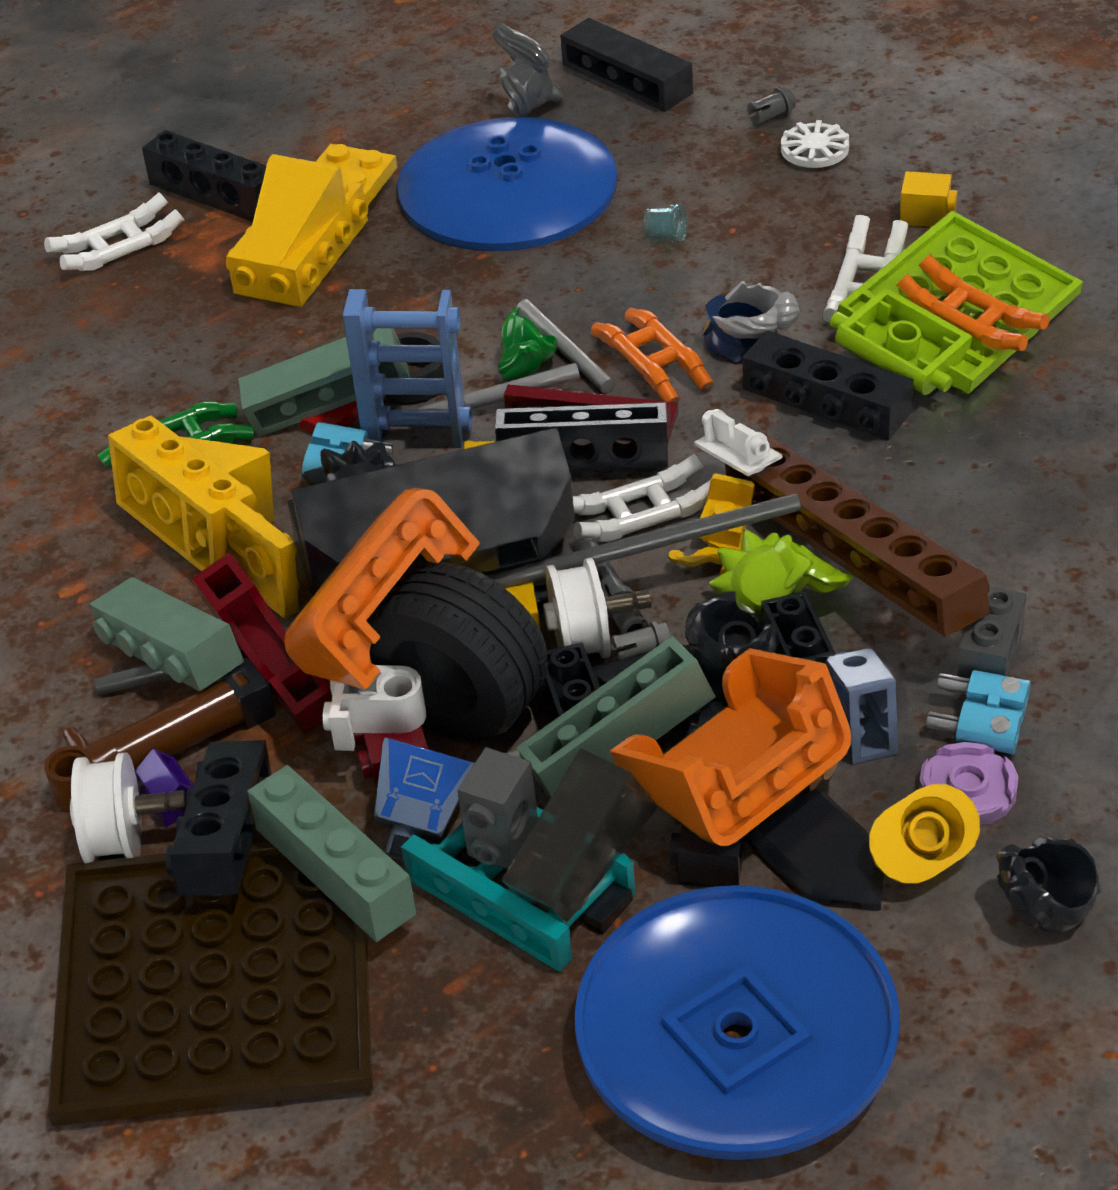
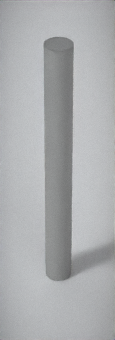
[517,299,615,393]
[418,363,580,411]

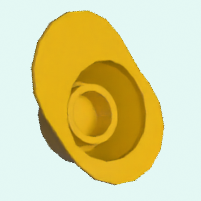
[869,784,980,884]

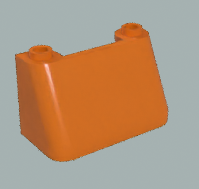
[284,487,480,690]
[610,648,852,846]

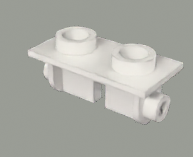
[694,409,782,476]

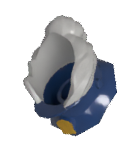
[702,281,800,362]

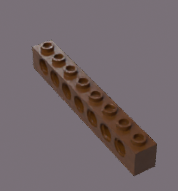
[724,433,990,637]

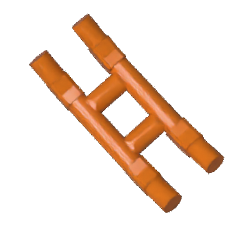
[896,254,1049,351]
[591,308,714,403]

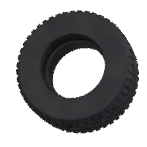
[366,562,548,740]

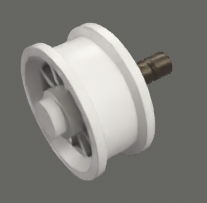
[543,558,652,658]
[70,752,186,863]

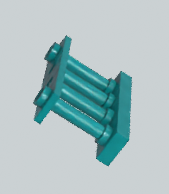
[401,807,636,972]

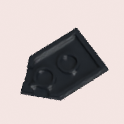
[746,788,884,910]

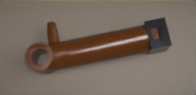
[44,657,276,813]

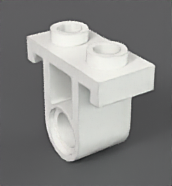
[323,665,426,751]

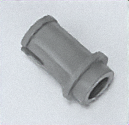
[612,620,671,661]

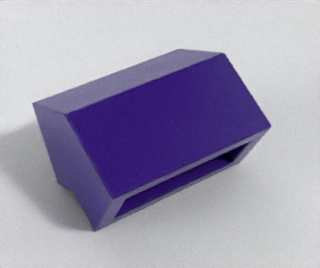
[135,749,194,827]

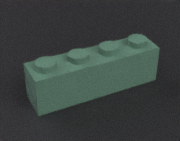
[238,328,410,438]
[89,577,244,691]
[516,636,715,810]
[247,765,416,942]

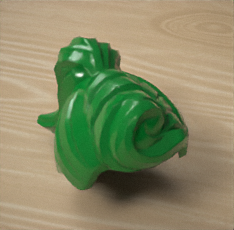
[497,307,557,382]

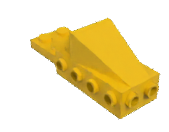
[226,144,397,307]
[108,415,299,619]

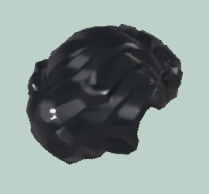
[685,591,780,677]
[996,837,1101,932]

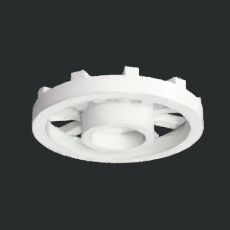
[781,120,850,168]

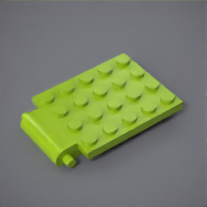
[829,211,1083,395]

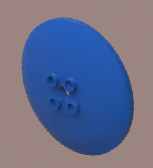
[397,117,617,251]
[575,885,900,1160]

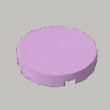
[919,742,1019,825]

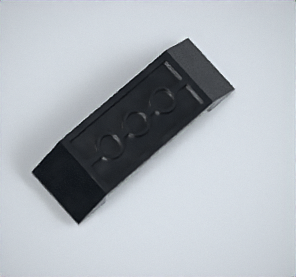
[545,591,836,733]

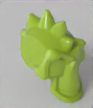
[709,530,854,623]

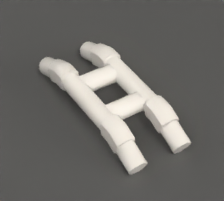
[44,192,185,271]
[823,215,909,323]
[573,453,710,542]

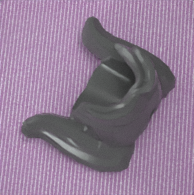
[492,23,564,117]

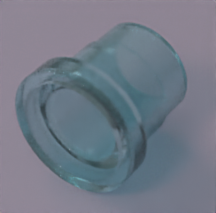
[644,203,687,242]

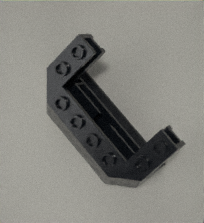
[287,427,575,596]

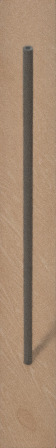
[94,493,801,696]

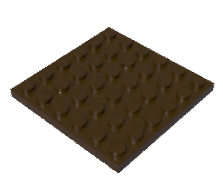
[47,841,373,1126]

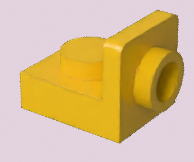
[699,473,755,547]

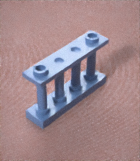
[342,289,473,448]

